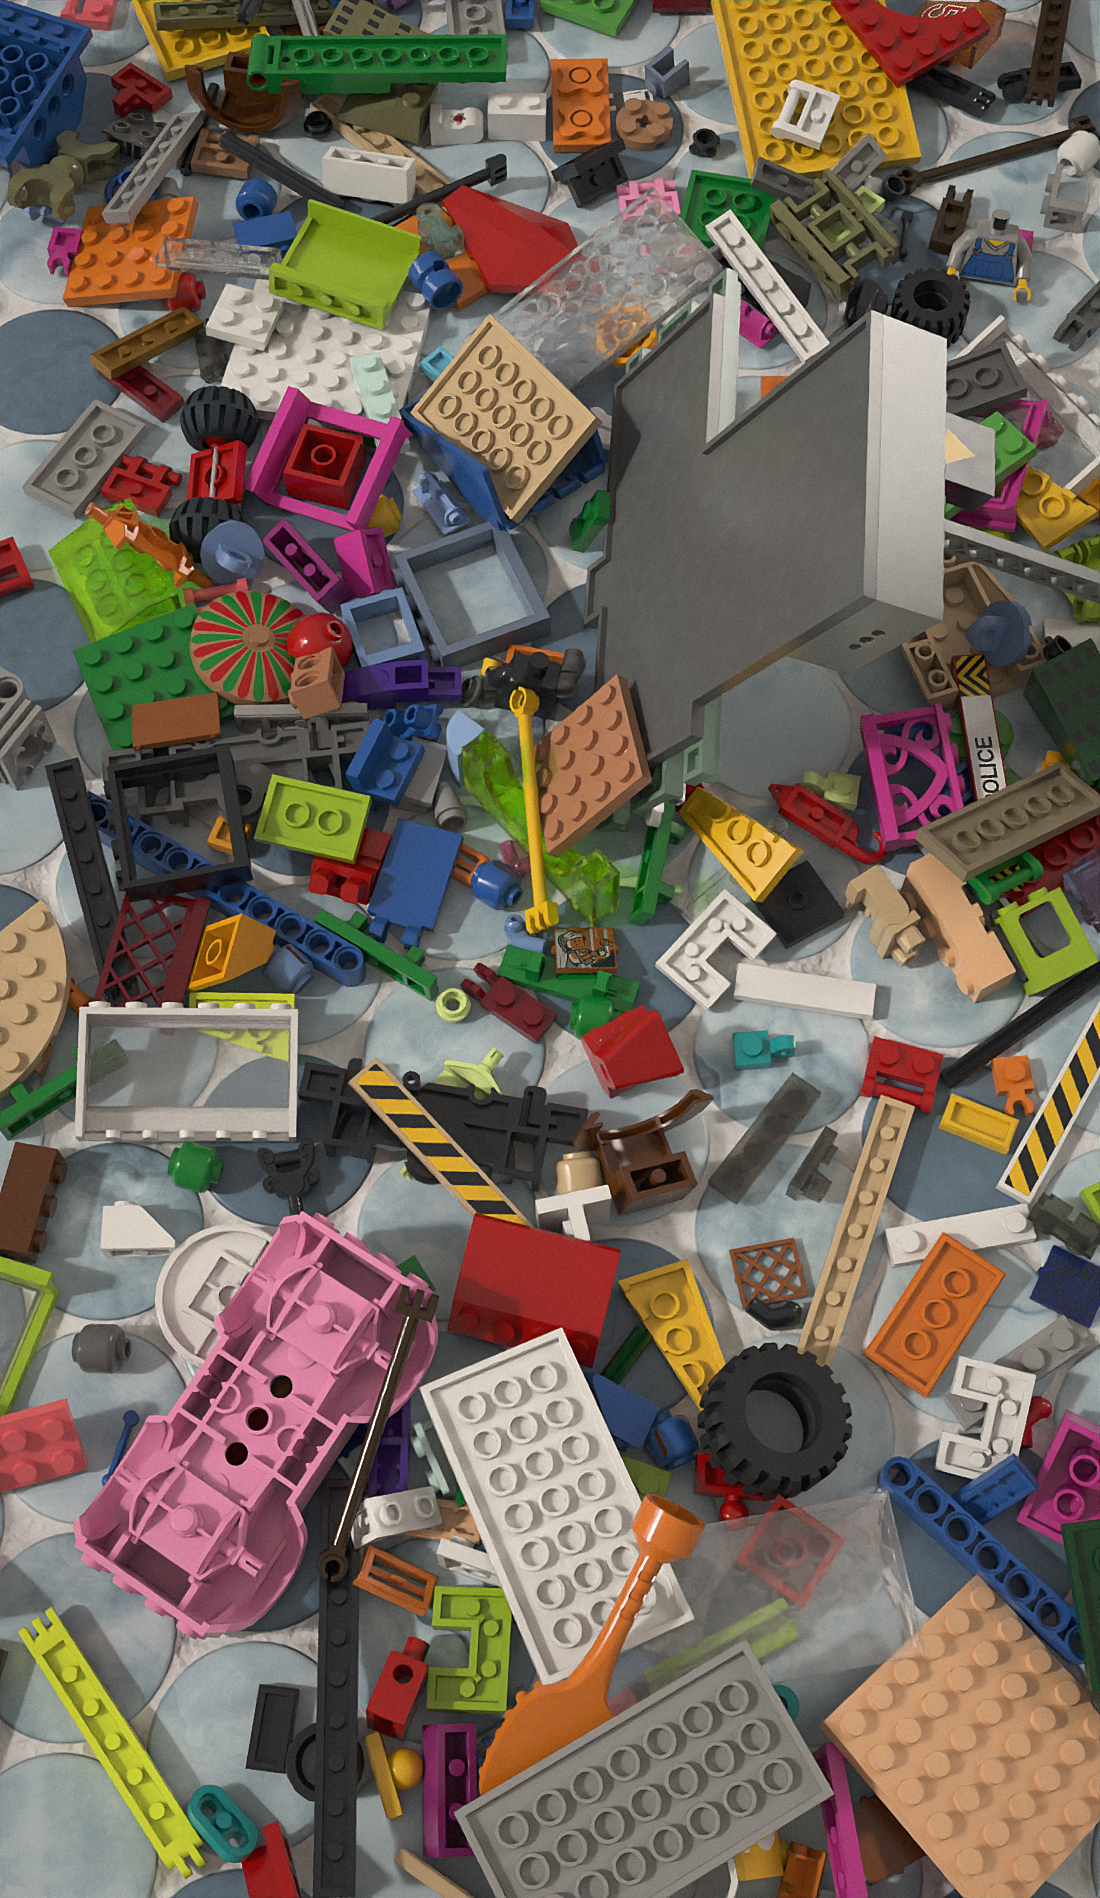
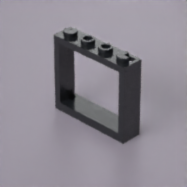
[103,744,254,903]

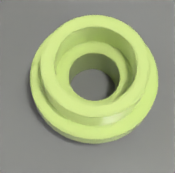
[436,988,471,1023]

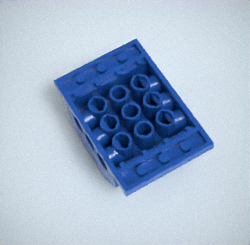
[0,0,93,167]

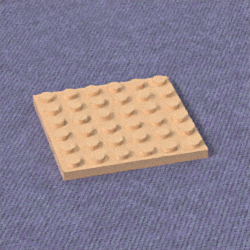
[818,1575,1100,1898]

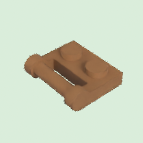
[190,128,260,179]

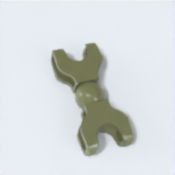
[8,130,121,220]

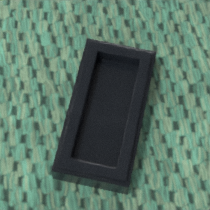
[245,1684,300,1774]

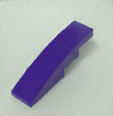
[368,1396,412,1498]

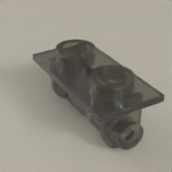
[195,318,230,384]
[1026,1192,1100,1260]

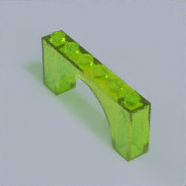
[461,729,620,927]

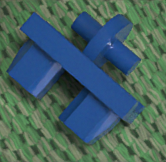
[384,704,444,742]

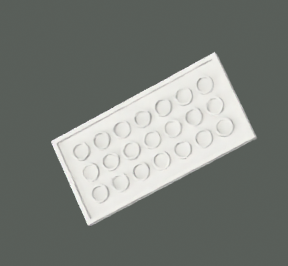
[419,1327,695,1685]

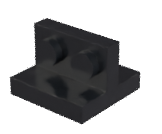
[551,138,629,207]

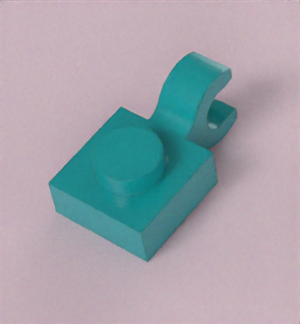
[732,1030,796,1071]

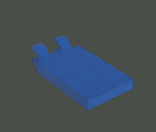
[367,818,464,950]

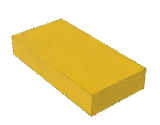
[938,1093,1019,1155]

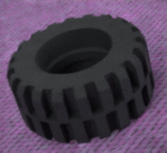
[697,1342,853,1500]

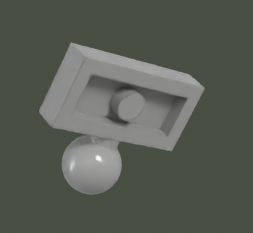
[830,134,888,198]

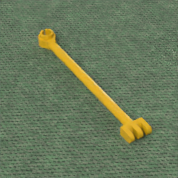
[509,687,559,935]

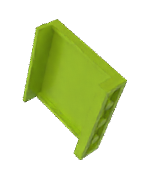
[269,199,422,331]

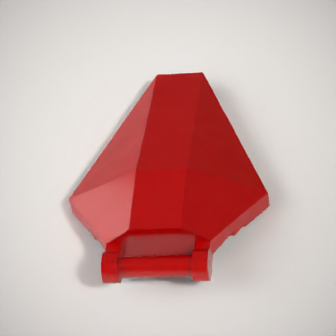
[442,185,601,306]

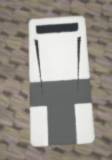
[609,89,654,111]

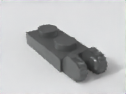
[1053,281,1100,352]

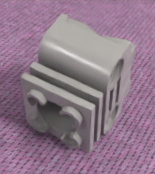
[0,667,57,790]

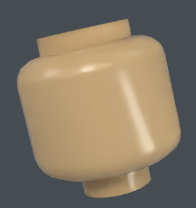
[554,1152,603,1195]

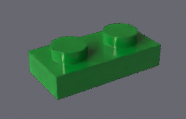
[569,489,610,553]

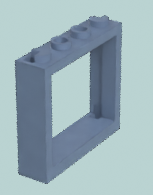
[391,522,551,667]

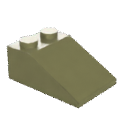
[337,83,439,144]

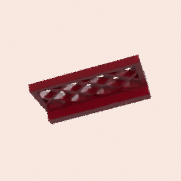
[93,893,211,1037]

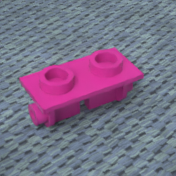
[739,299,779,349]

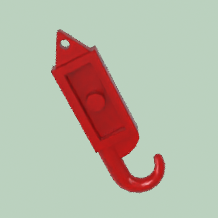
[768,783,887,865]

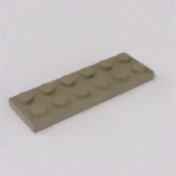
[915,762,1100,882]

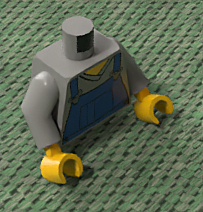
[946,209,1033,302]

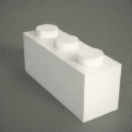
[322,146,416,206]

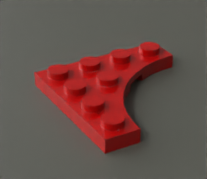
[830,0,991,89]

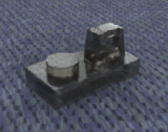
[785,1126,839,1203]

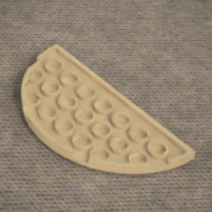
[0,899,71,1100]

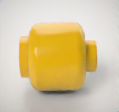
[366,494,403,538]

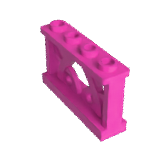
[859,703,965,852]

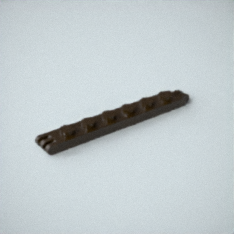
[1024,0,1071,108]

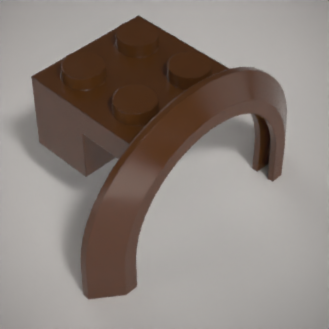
[185,51,301,134]
[573,1089,714,1216]

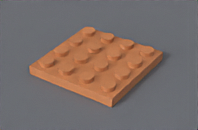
[534,674,652,858]

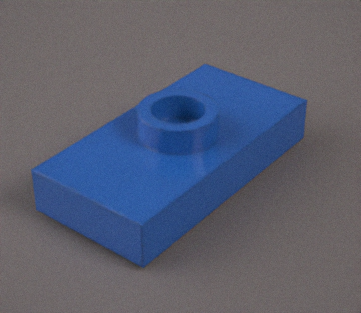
[952,1453,1039,1526]

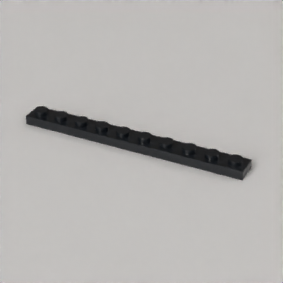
[312,1479,360,1898]

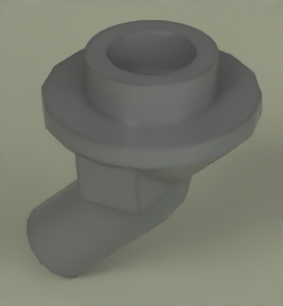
[461,675,497,708]

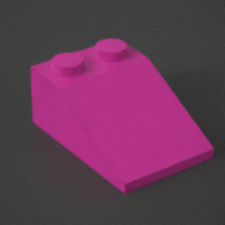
[1016,1409,1100,1545]

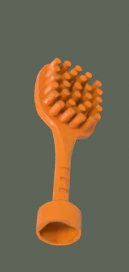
[479,1493,705,1796]

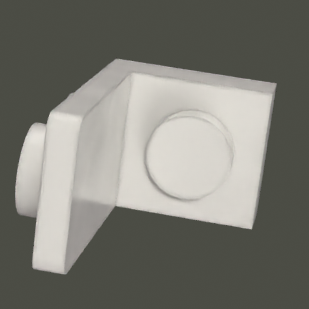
[351,1486,442,1549]

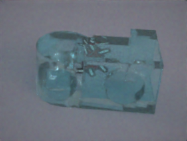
[416,203,465,260]

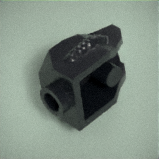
[843,278,888,330]

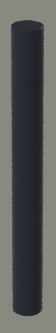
[180,82,220,176]

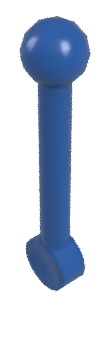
[101,1410,139,1487]

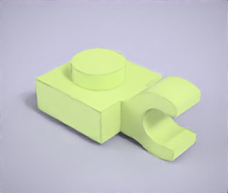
[801,770,861,811]

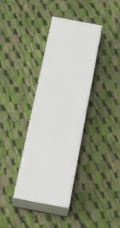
[733,963,876,1020]

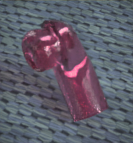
[499,840,531,879]

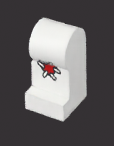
[430,104,484,145]

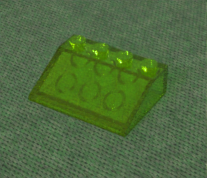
[48,498,182,643]

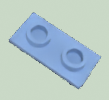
[412,471,471,536]

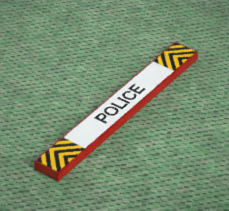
[950,654,1025,898]

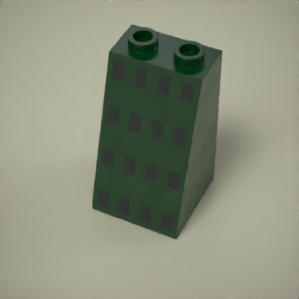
[1023,638,1100,791]

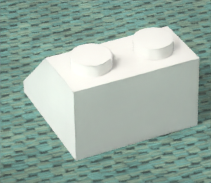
[488,92,547,141]

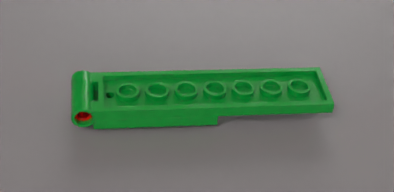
[246,34,508,95]

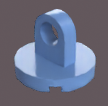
[199,520,265,584]
[966,600,1032,667]

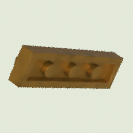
[90,307,204,380]

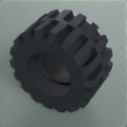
[890,268,971,348]

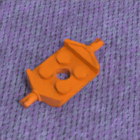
[85,502,213,588]

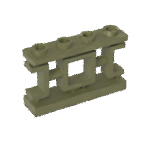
[769,168,900,302]

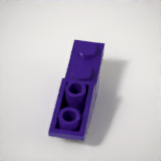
[342,660,462,709]

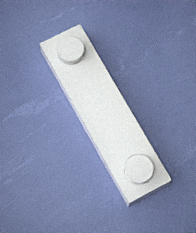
[883,1203,1037,1268]

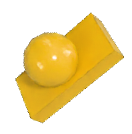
[364,1731,423,1820]

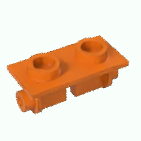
[777,1841,828,1898]

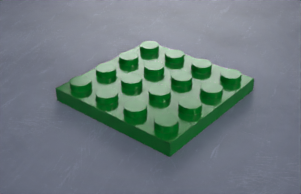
[73,603,238,750]

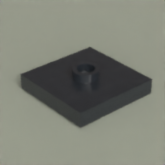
[750,860,845,949]

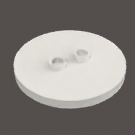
[155,1224,273,1368]

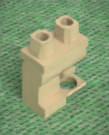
[845,865,926,967]

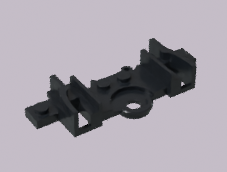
[298,1058,589,1192]

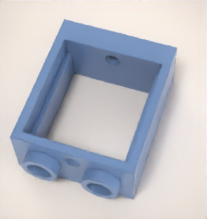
[340,587,426,668]

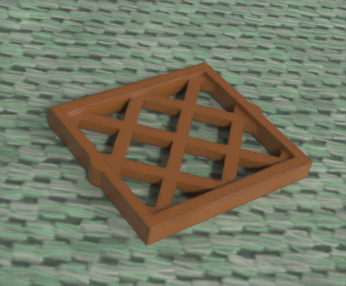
[729,1237,808,1310]

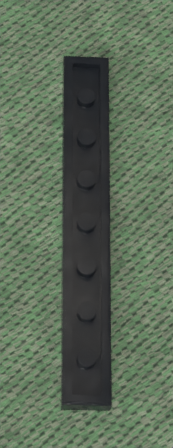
[45,757,144,1007]

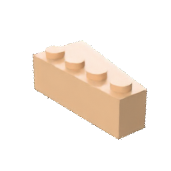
[900,853,1016,1003]

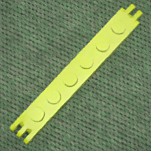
[18,1606,207,1879]

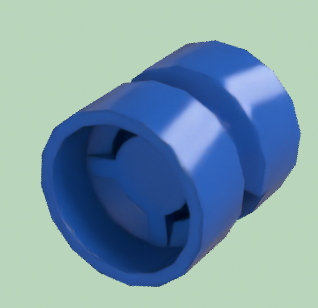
[408,251,463,310]

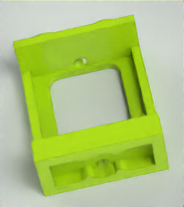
[989,887,1099,996]

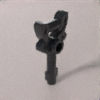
[257,1138,320,1216]

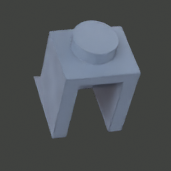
[645,46,690,99]

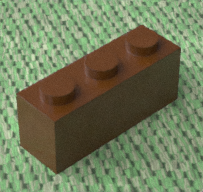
[0,1142,67,1263]

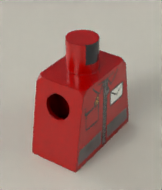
[366,1636,430,1743]

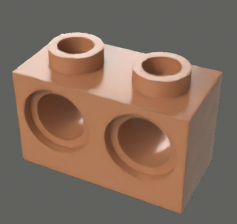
[288,647,345,719]

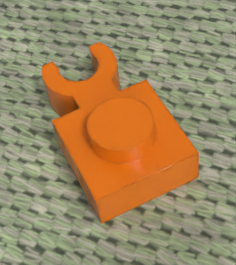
[990,1055,1034,1117]

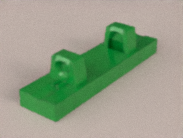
[629,801,687,926]
[314,909,439,1001]
[497,945,640,1013]
[0,1039,129,1141]

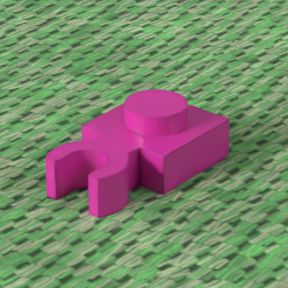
[47,226,83,276]

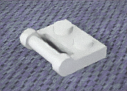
[770,80,840,150]

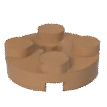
[616,98,673,152]

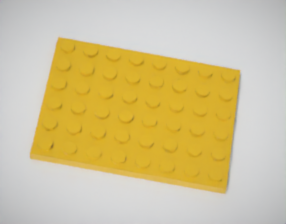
[711,0,922,179]

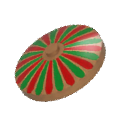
[190,591,306,705]

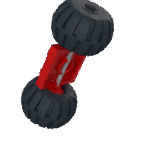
[169,385,259,563]

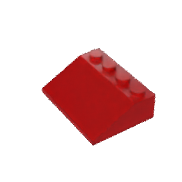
[447,1213,621,1369]

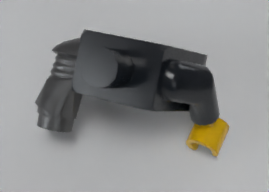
[480,648,585,721]

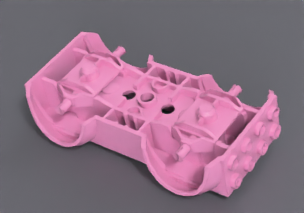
[73,1211,438,1640]

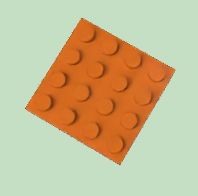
[62,196,199,307]

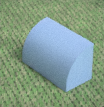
[446,710,487,788]

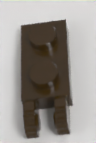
[928,185,974,254]

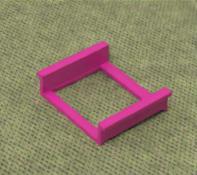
[243,386,413,532]

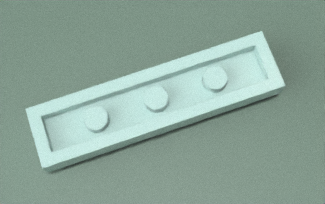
[349,351,411,454]

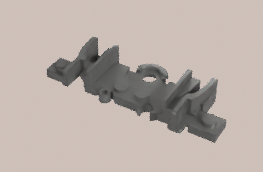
[102,716,370,828]

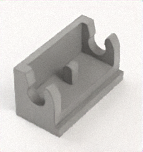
[394,736,448,814]

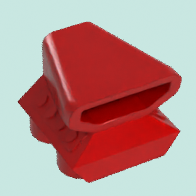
[582,1004,684,1099]

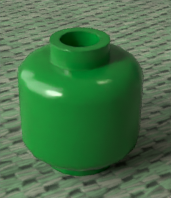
[569,995,621,1040]
[167,1141,224,1193]

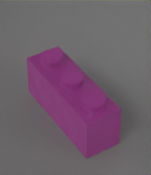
[261,518,355,615]
[422,1723,477,1858]

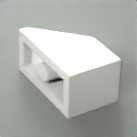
[100,1201,178,1259]

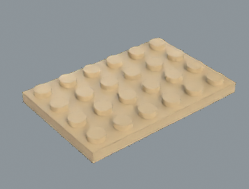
[410,314,603,523]

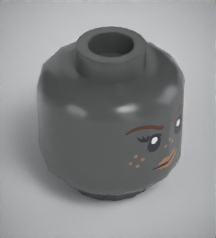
[72,1323,131,1374]

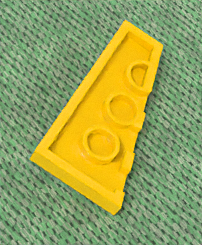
[995,465,1098,552]
[678,787,804,903]
[617,1258,726,1412]

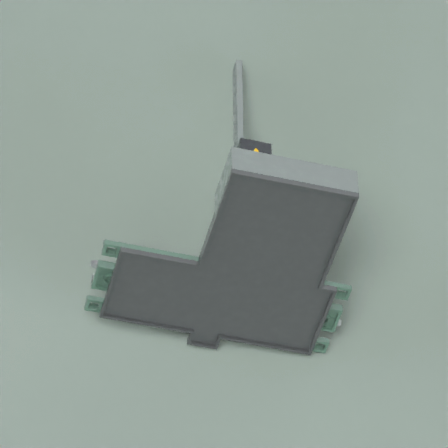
[583,268,1100,833]

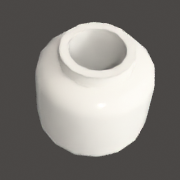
[1057,131,1100,176]

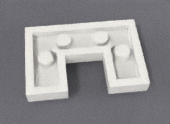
[655,889,777,1012]
[934,1355,1036,1479]

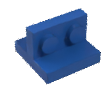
[345,718,425,811]

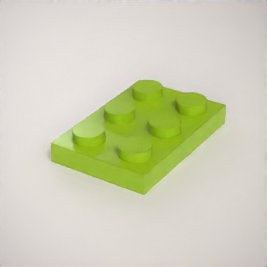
[254,774,372,864]

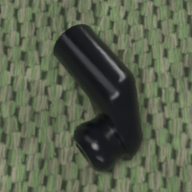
[745,1297,802,1331]

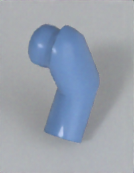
[504,914,548,955]

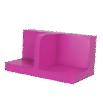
[334,527,396,601]

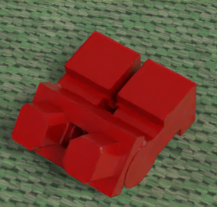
[309,828,392,905]

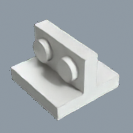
[535,1185,612,1242]

